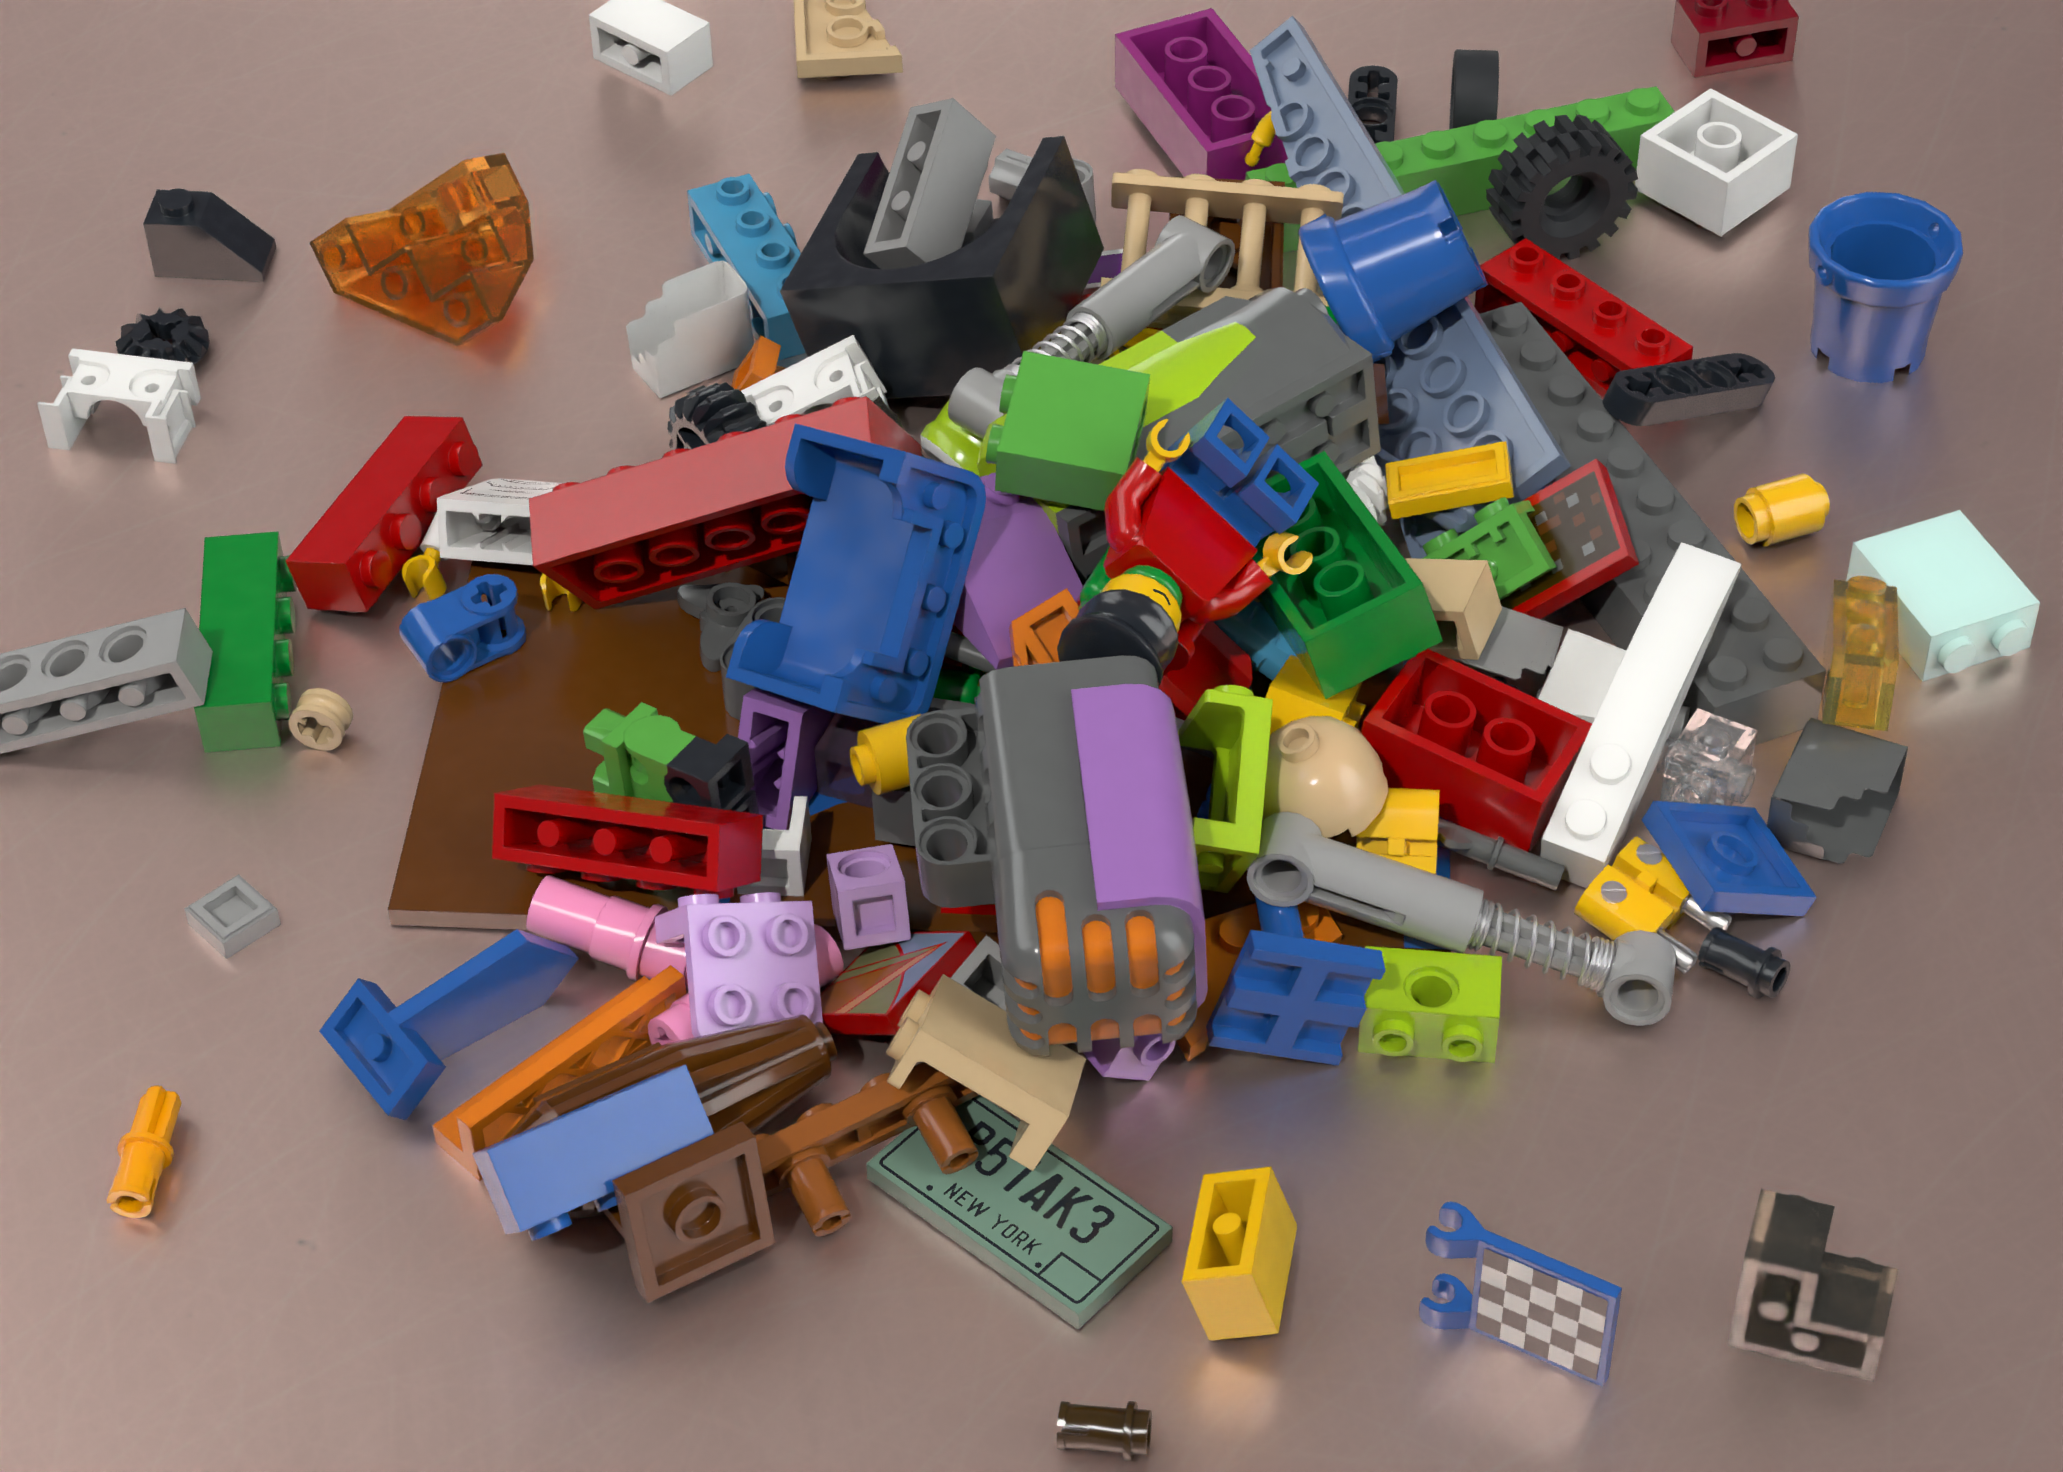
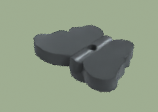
[677,582,764,672]

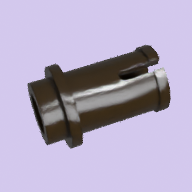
[1057,1401,1152,1461]

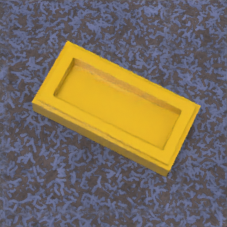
[1385,441,1514,520]

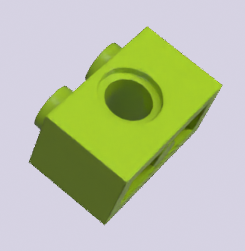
[1358,946,1502,1063]

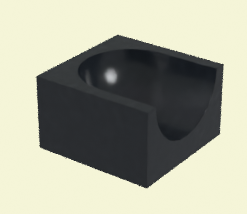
[780,136,1104,399]

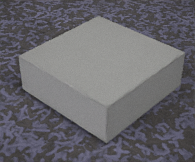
[184,874,281,959]

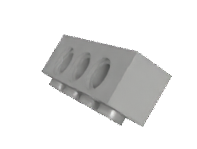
[0,608,213,754]

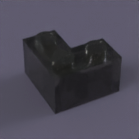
[1728,1189,1899,1382]

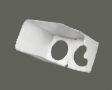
[626,261,754,398]

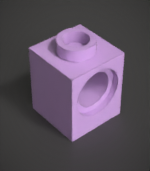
[826,844,911,950]

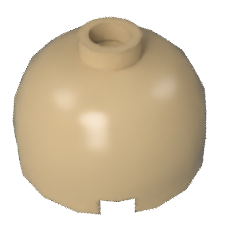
[1262,716,1388,838]

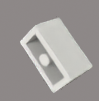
[589,0,713,96]

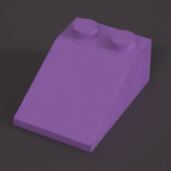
[953,473,1083,670]

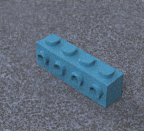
[687,174,806,361]

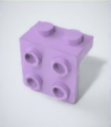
[654,892,823,1037]

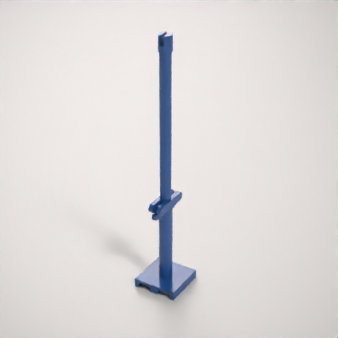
[1197,686,1386,1065]

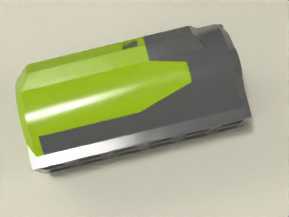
[977,287,1381,586]

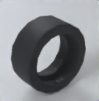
[1449,49,1499,129]

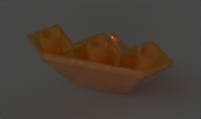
[309,153,534,346]

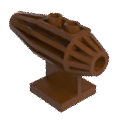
[501,1014,837,1303]

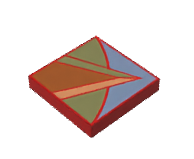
[820,931,978,1035]

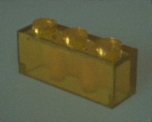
[1822,576,1899,731]

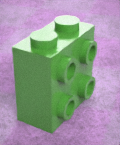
[986,351,1150,511]

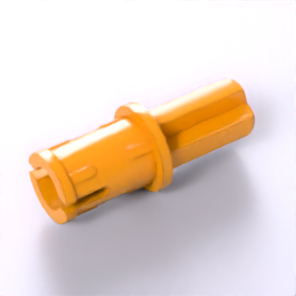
[106,1085,182,1218]

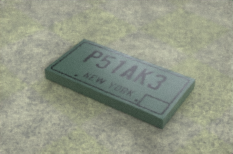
[866,1095,1173,1330]

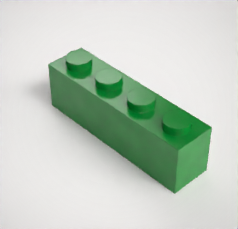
[194,531,297,753]

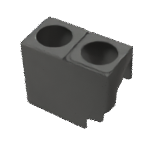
[1767,717,1908,864]

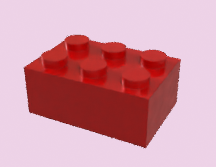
[1361,649,1592,852]

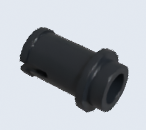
[1698,927,1790,999]

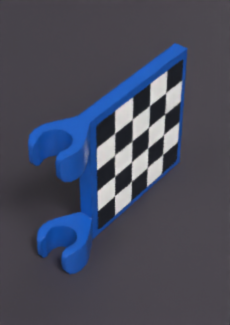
[1419,1201,1622,1387]

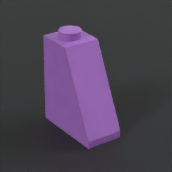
[738,687,860,830]

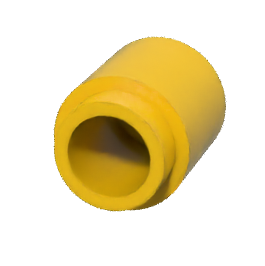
[1734,473,1830,546]
[850,714,922,795]

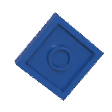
[1642,801,1817,916]

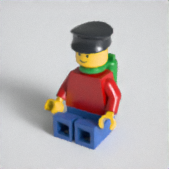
[1057,397,1319,685]

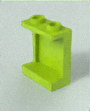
[1178,685,1273,893]

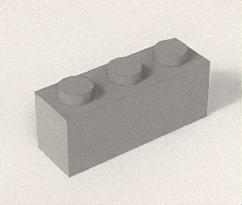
[864,98,996,269]

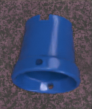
[1298,180,1488,363]
[1808,192,1963,383]

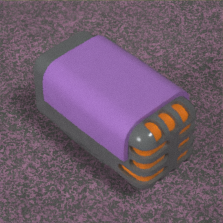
[906,655,1208,1056]

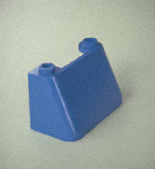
[726,423,986,724]

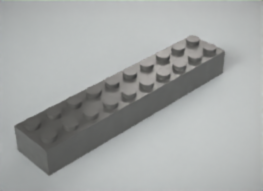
[1479,302,1826,762]

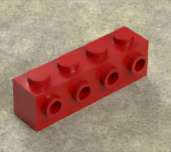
[1474,238,1693,398]
[285,416,483,613]
[492,784,763,899]

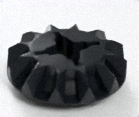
[115,308,210,365]

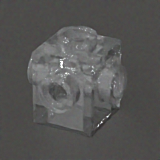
[1656,708,1758,806]

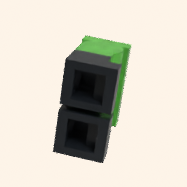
[583,702,759,814]

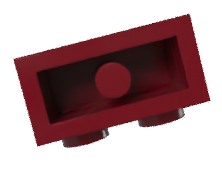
[1671,0,1799,78]

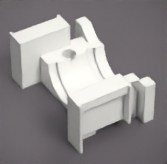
[741,335,897,426]
[37,348,201,464]

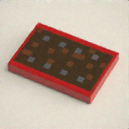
[1500,459,1639,619]

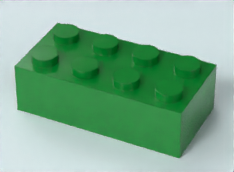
[1252,451,1443,699]

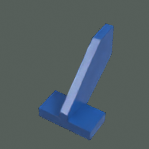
[319,929,579,1120]

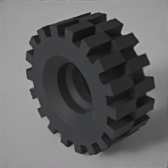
[1486,114,1638,260]

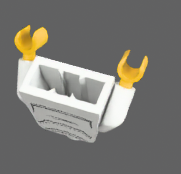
[401,478,582,611]

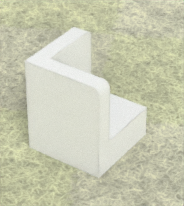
[737,796,812,896]

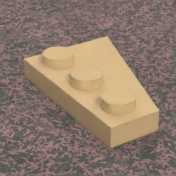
[793,0,903,79]

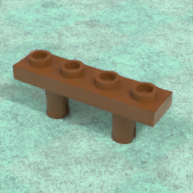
[755,1062,979,1237]

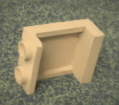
[886,974,1086,1171]

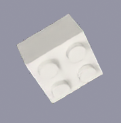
[1635,88,1798,236]

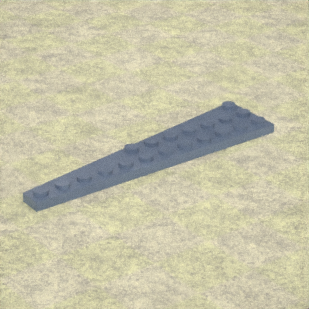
[1249,15,1571,559]

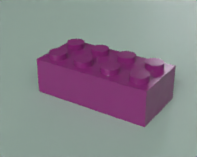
[1115,8,1288,180]

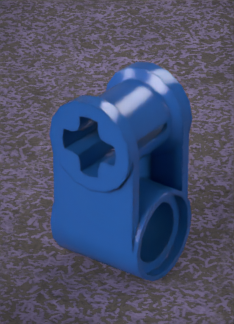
[399,574,527,682]

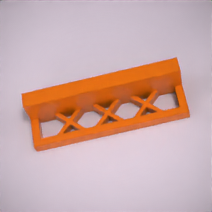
[432,965,686,1181]

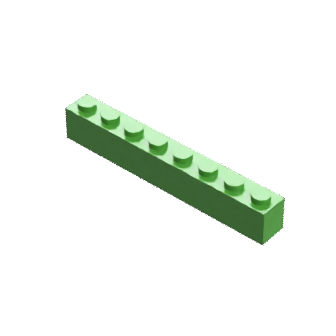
[1246,86,1675,253]

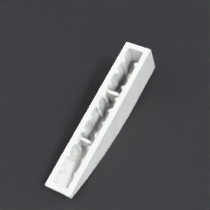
[1540,542,1741,888]

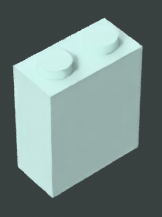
[1845,510,2040,682]

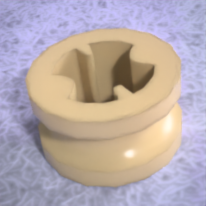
[288,688,353,751]

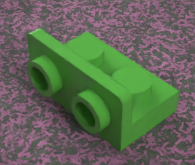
[1422,497,1557,601]

